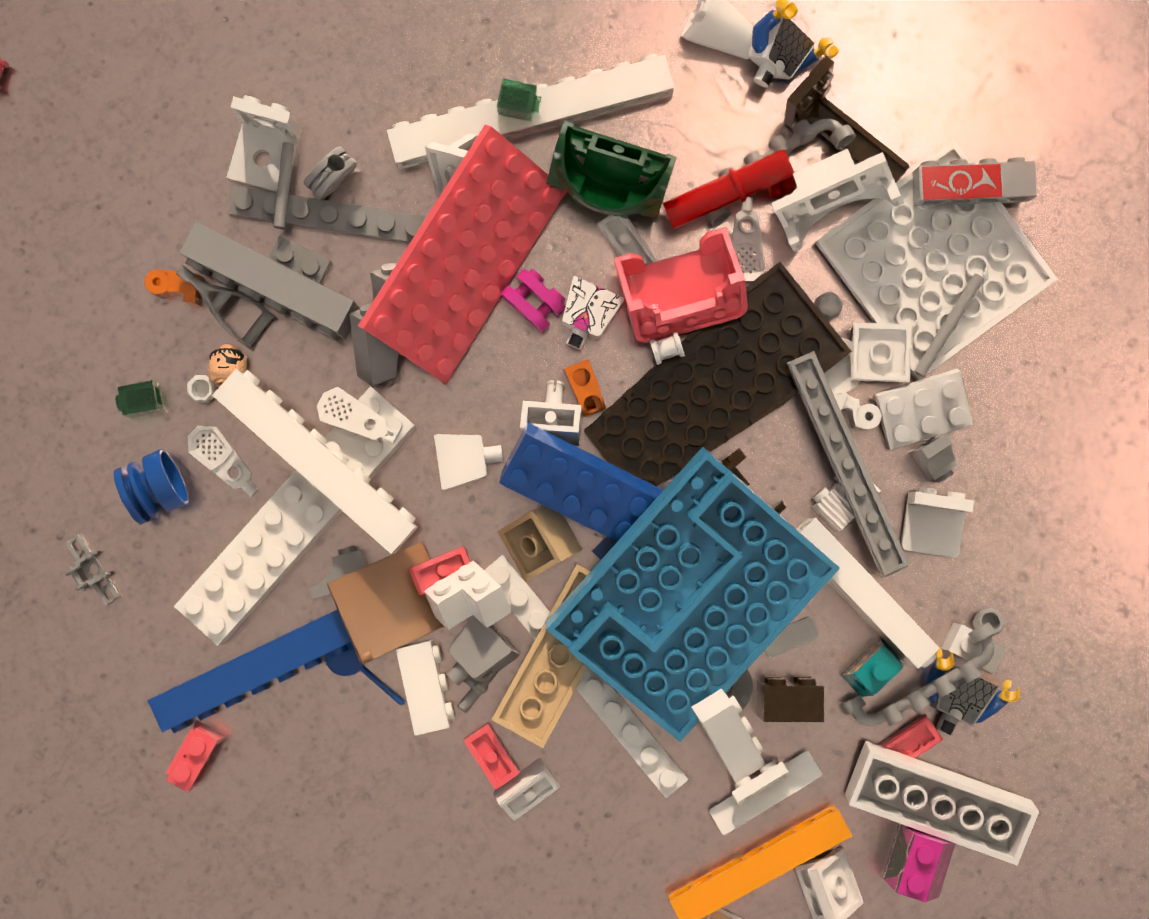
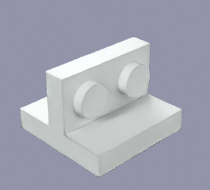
[425,133,477,198]
[795,847,864,919]

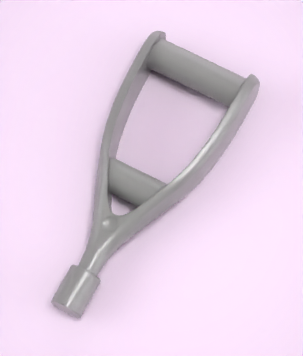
[176,265,275,349]

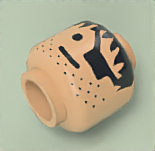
[208,344,247,388]

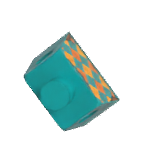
[841,638,904,697]

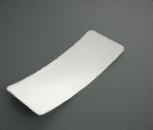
[765,617,819,658]

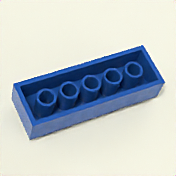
[499,422,663,542]

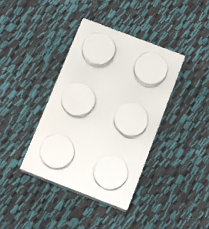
[874,369,973,450]

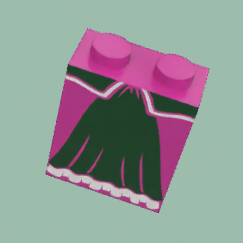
[882,823,955,903]

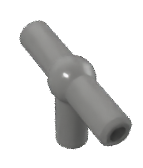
[458,672,498,713]

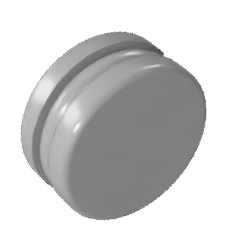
[303,146,357,200]

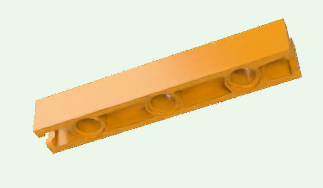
[668,805,852,919]

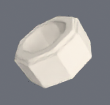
[187,375,217,403]

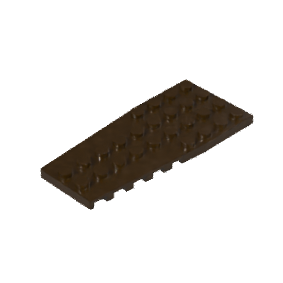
[584,261,852,487]

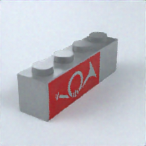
[912,157,1037,206]

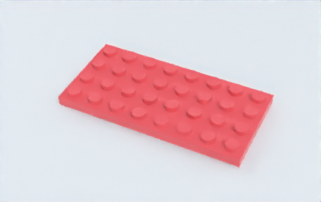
[358,125,567,384]

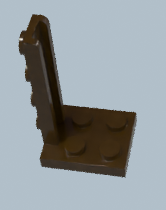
[784,55,910,183]

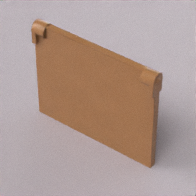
[327,542,444,665]

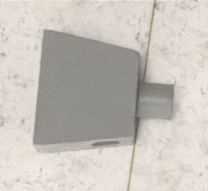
[447,615,520,686]

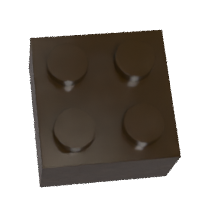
[757,675,824,722]

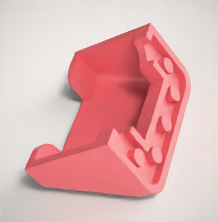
[614,227,748,343]

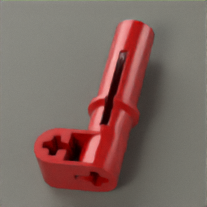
[663,148,797,229]

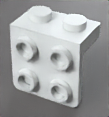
[901,487,974,558]

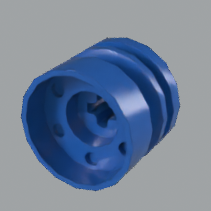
[113,449,189,525]

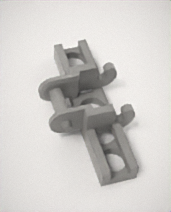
[65,534,121,605]

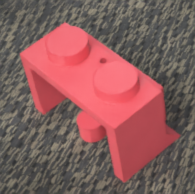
[166,720,225,792]

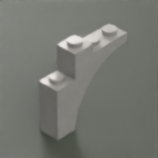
[349,263,399,386]

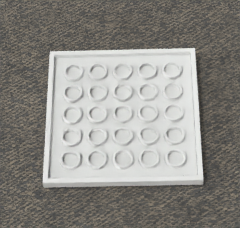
[815,141,1058,381]

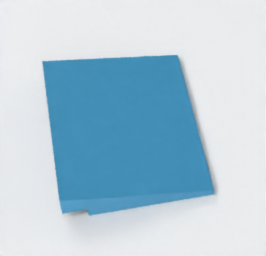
[545,447,840,742]

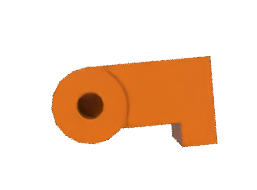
[144,269,205,306]
[563,359,606,417]

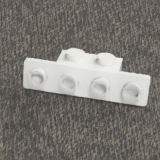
[709,751,822,835]

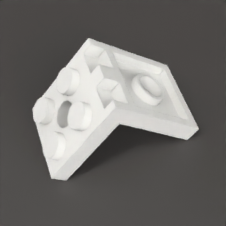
[226,95,302,193]

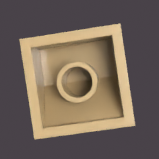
[497,505,582,581]

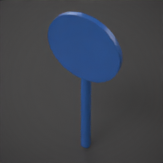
[324,642,404,706]

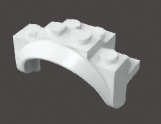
[772,149,904,252]

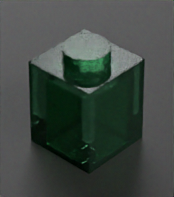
[497,78,542,122]
[115,380,164,418]

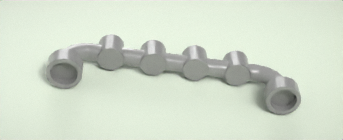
[706,119,856,226]
[841,622,995,726]

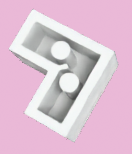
[424,561,512,630]

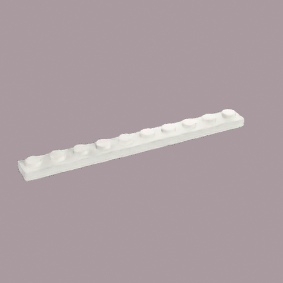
[484,555,689,798]

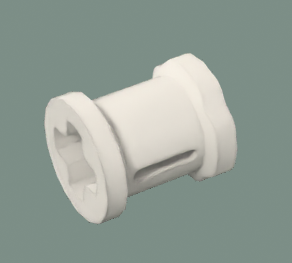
[649,331,685,365]

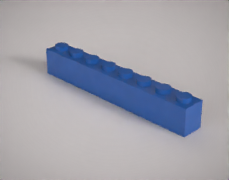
[147,610,351,734]

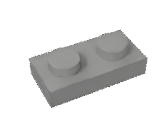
[268,235,332,284]

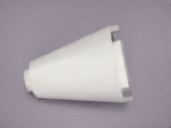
[681,0,753,60]

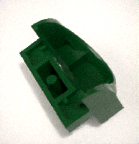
[546,121,677,219]

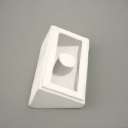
[494,759,561,822]

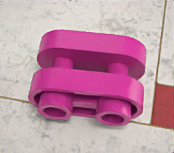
[500,269,566,333]

